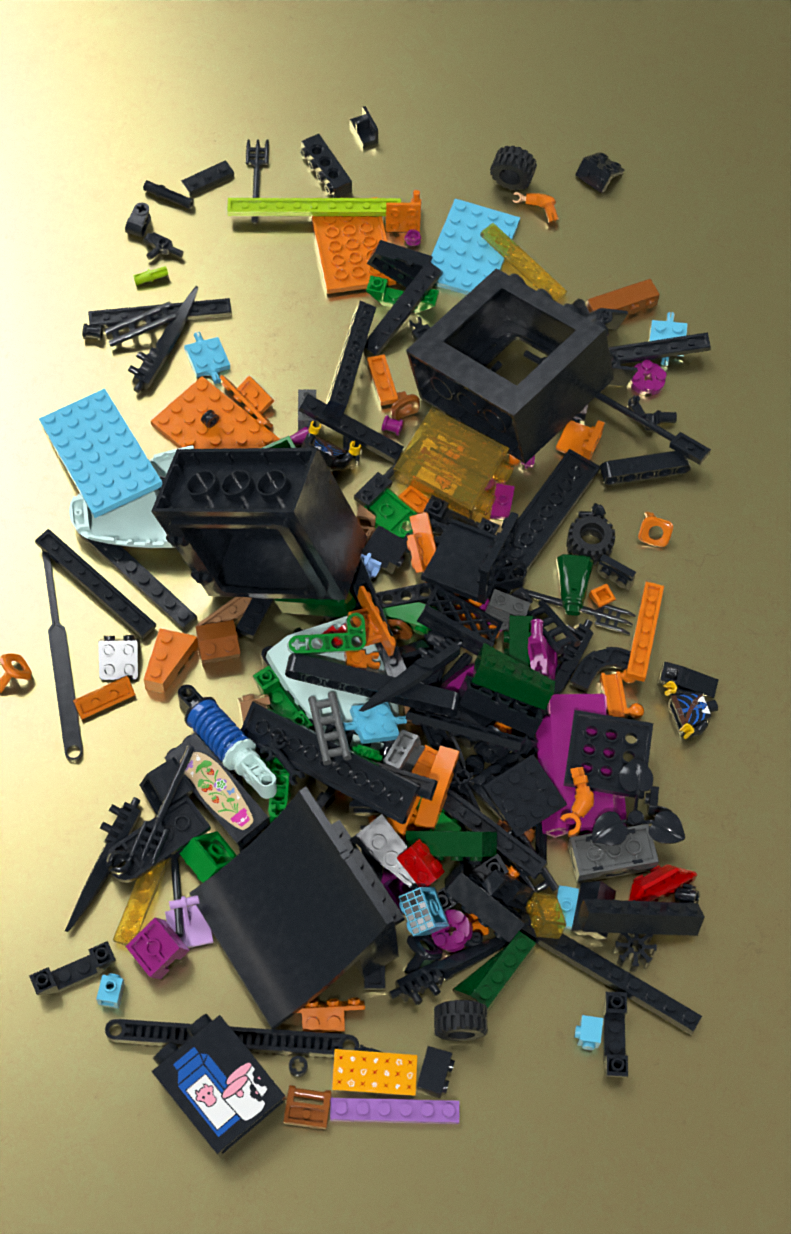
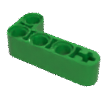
[287,613,366,655]
[260,757,292,824]

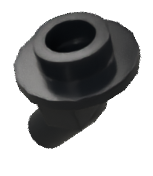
[578,503,606,519]

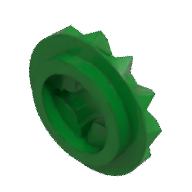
[351,745,383,762]

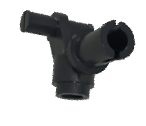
[626,395,677,431]

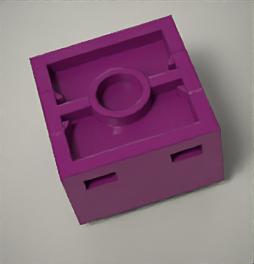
[125,917,190,979]

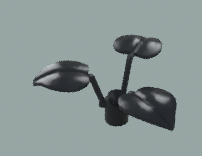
[592,759,685,846]

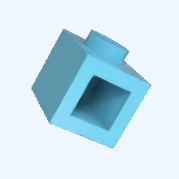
[96,973,125,1009]
[574,1015,603,1050]

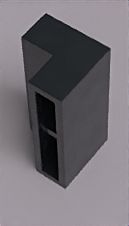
[571,881,616,939]

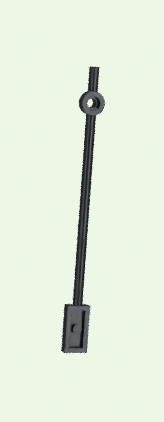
[523,350,711,465]
[354,361,503,509]

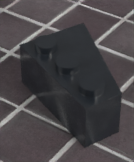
[367,240,433,288]

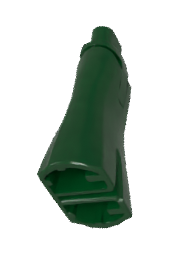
[556,554,594,616]

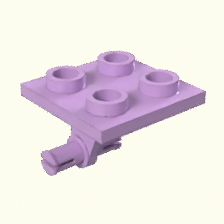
[165,895,213,948]

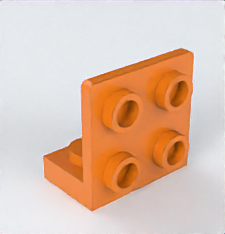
[556,420,605,460]

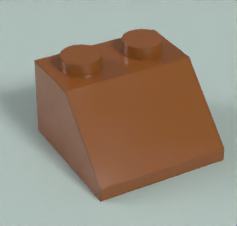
[195,620,240,664]

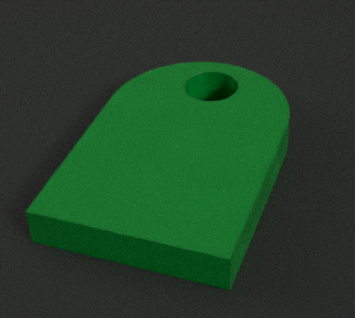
[364,489,417,539]

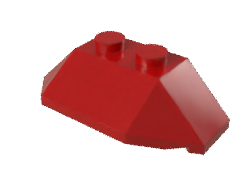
[627,864,697,902]

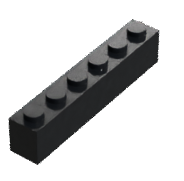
[577,899,705,936]

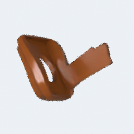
[391,391,420,420]
[387,619,413,642]

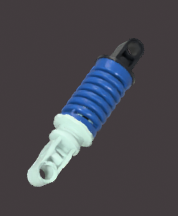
[178,685,277,799]

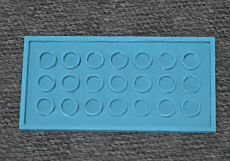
[38,388,163,518]

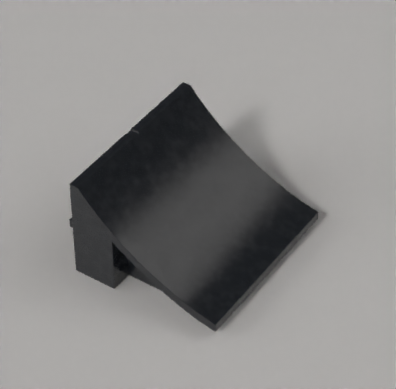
[189,787,405,1030]

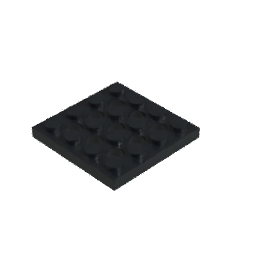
[563,710,653,799]

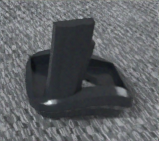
[404,934,443,974]

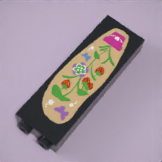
[164,733,270,849]

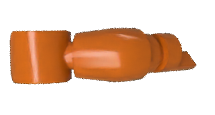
[560,767,594,837]

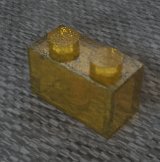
[526,892,567,939]

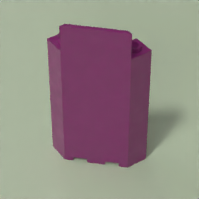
[536,694,627,838]

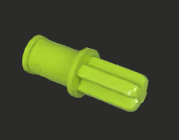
[133,266,169,286]

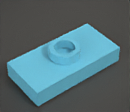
[552,885,579,929]

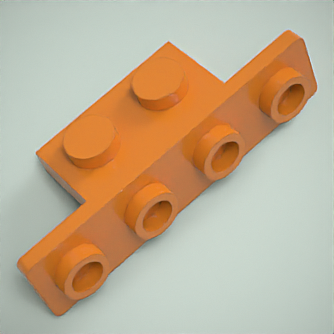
[219,375,275,428]
[407,512,437,583]
[347,586,396,656]
[297,998,365,1033]

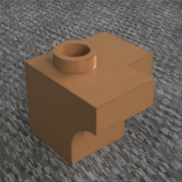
[238,694,270,723]

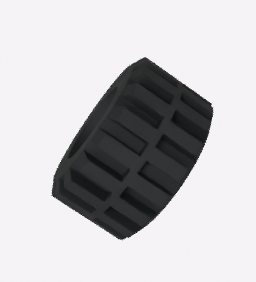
[490,145,537,191]
[566,514,616,566]
[434,1000,488,1041]

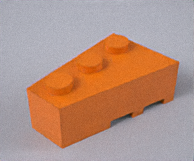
[143,628,199,693]

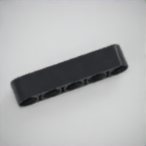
[600,451,691,485]

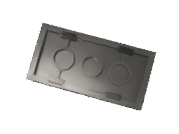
[568,824,659,883]

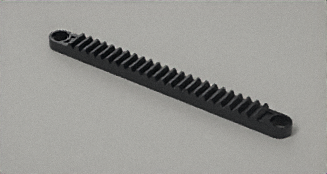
[105,1019,359,1058]

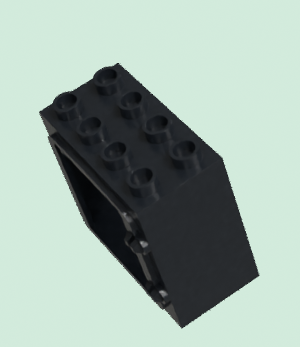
[406,268,614,464]
[151,448,367,600]

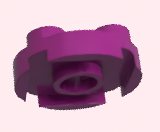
[630,360,666,395]
[432,910,473,952]

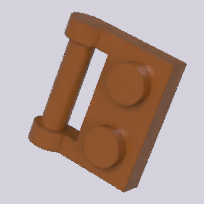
[283,1085,332,1130]

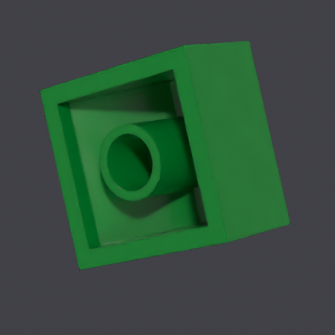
[180,831,237,883]

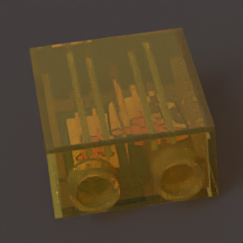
[394,407,515,520]

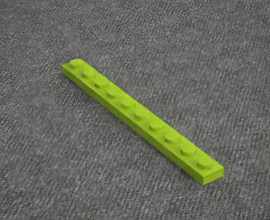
[227,198,401,216]

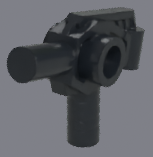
[143,232,184,260]

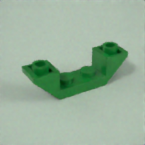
[366,276,439,313]
[253,666,313,728]

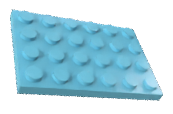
[431,199,520,295]

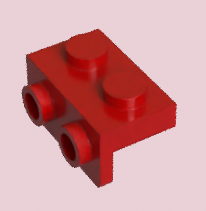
[397,839,445,888]

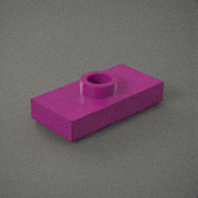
[490,483,515,520]

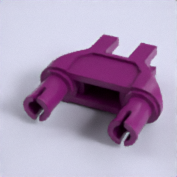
[528,619,558,681]

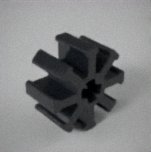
[613,933,657,972]

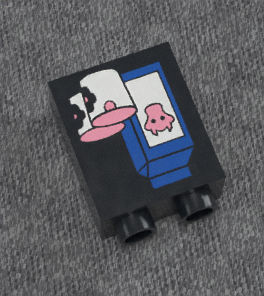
[151,1013,287,1157]

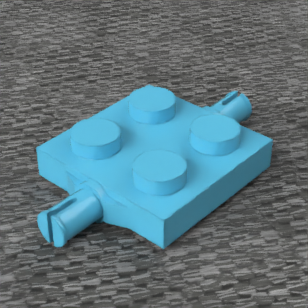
[650,312,688,366]
[184,331,230,384]
[343,702,407,744]

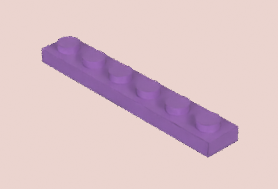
[330,1098,459,1124]

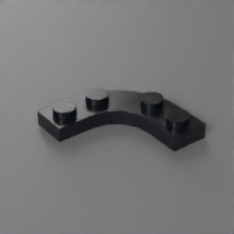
[569,647,631,692]

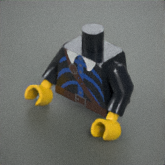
[302,421,361,472]
[663,681,718,739]

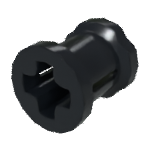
[82,323,103,341]

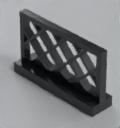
[417,584,503,656]

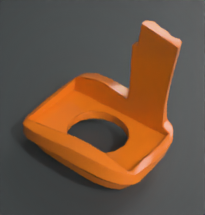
[638,512,673,547]
[0,653,32,693]

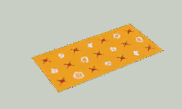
[332,1049,417,1096]

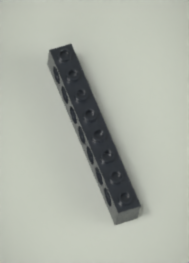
[323,301,376,420]

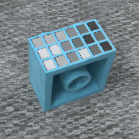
[399,887,449,936]

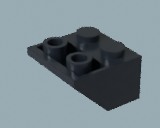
[139,757,194,815]

